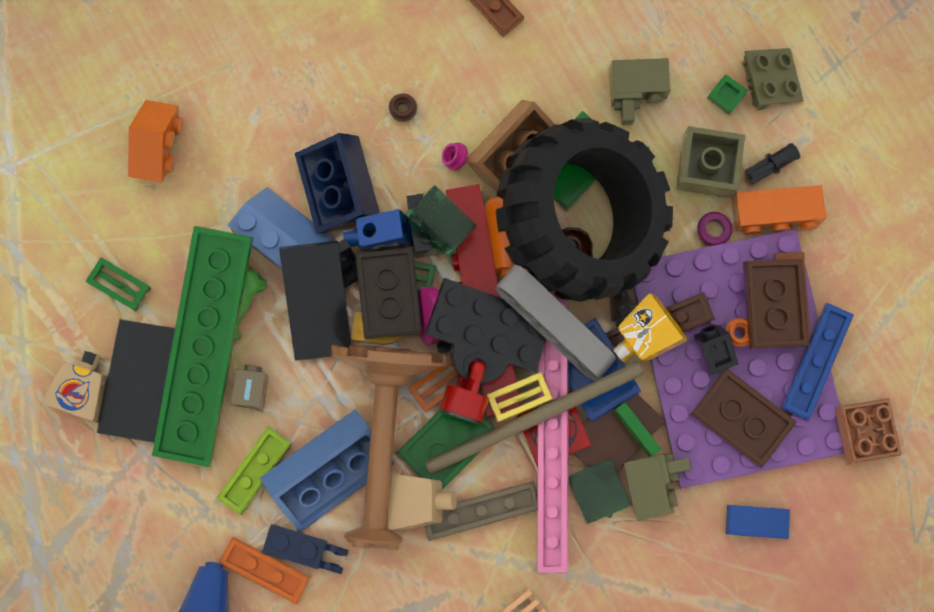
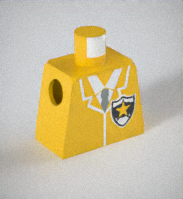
[613,293,689,362]

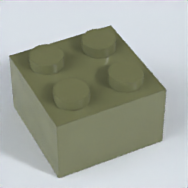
[676,126,745,198]

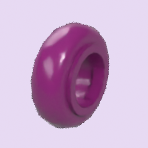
[697,212,732,246]

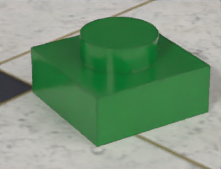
[707,74,748,115]

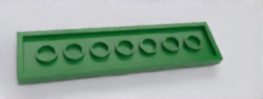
[152,226,253,467]

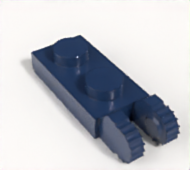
[262,524,349,574]

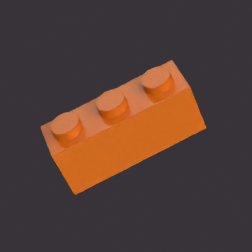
[732,185,826,235]

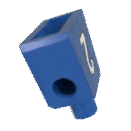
[343,209,414,252]

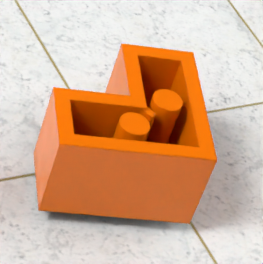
[128,100,182,183]

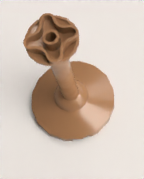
[331,344,449,550]

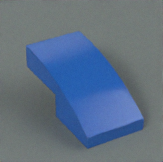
[726,505,790,539]

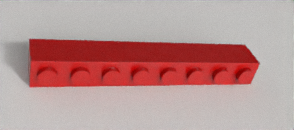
[441,184,521,418]

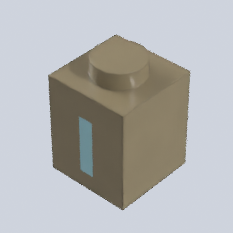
[231,365,269,410]

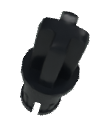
[745,143,800,184]

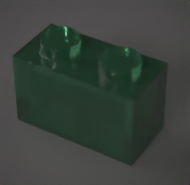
[405,185,477,255]

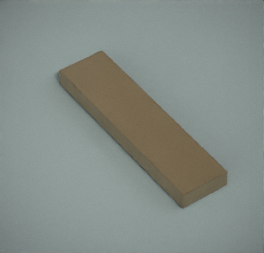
[425,481,538,541]

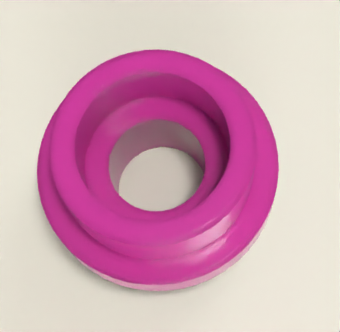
[442,143,468,171]

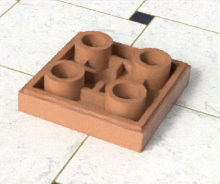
[835,398,902,465]

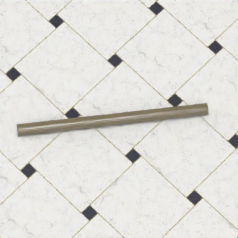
[425,361,644,474]

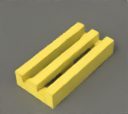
[487,372,553,423]

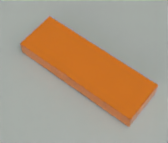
[219,537,311,604]

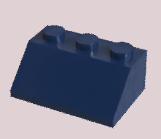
[295,133,380,234]

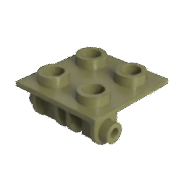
[742,48,804,110]

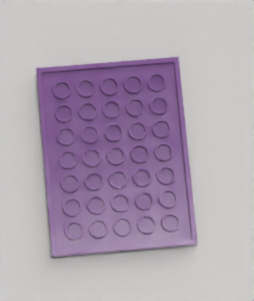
[634,229,844,489]

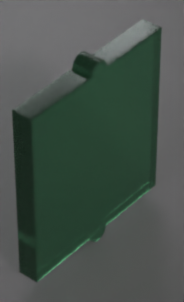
[569,458,632,524]

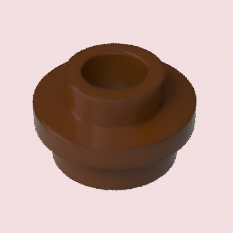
[389,93,417,122]

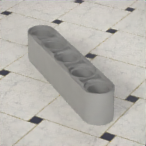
[495,264,616,381]

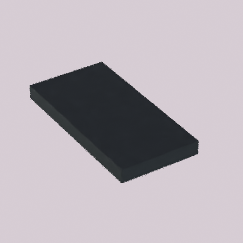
[279,241,352,361]
[97,319,175,443]

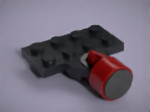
[424,278,546,424]

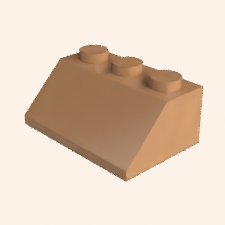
[466,100,555,191]

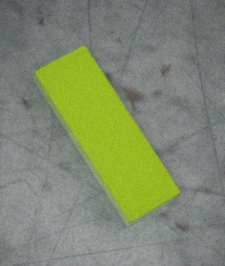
[217,427,292,515]

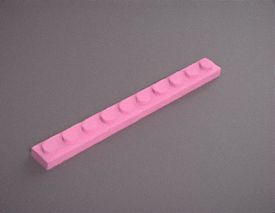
[537,291,569,573]

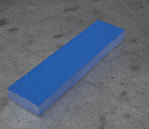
[781,303,854,421]

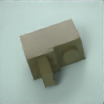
[609,58,671,125]
[624,454,692,521]

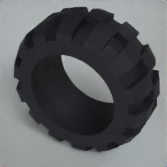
[495,118,673,302]

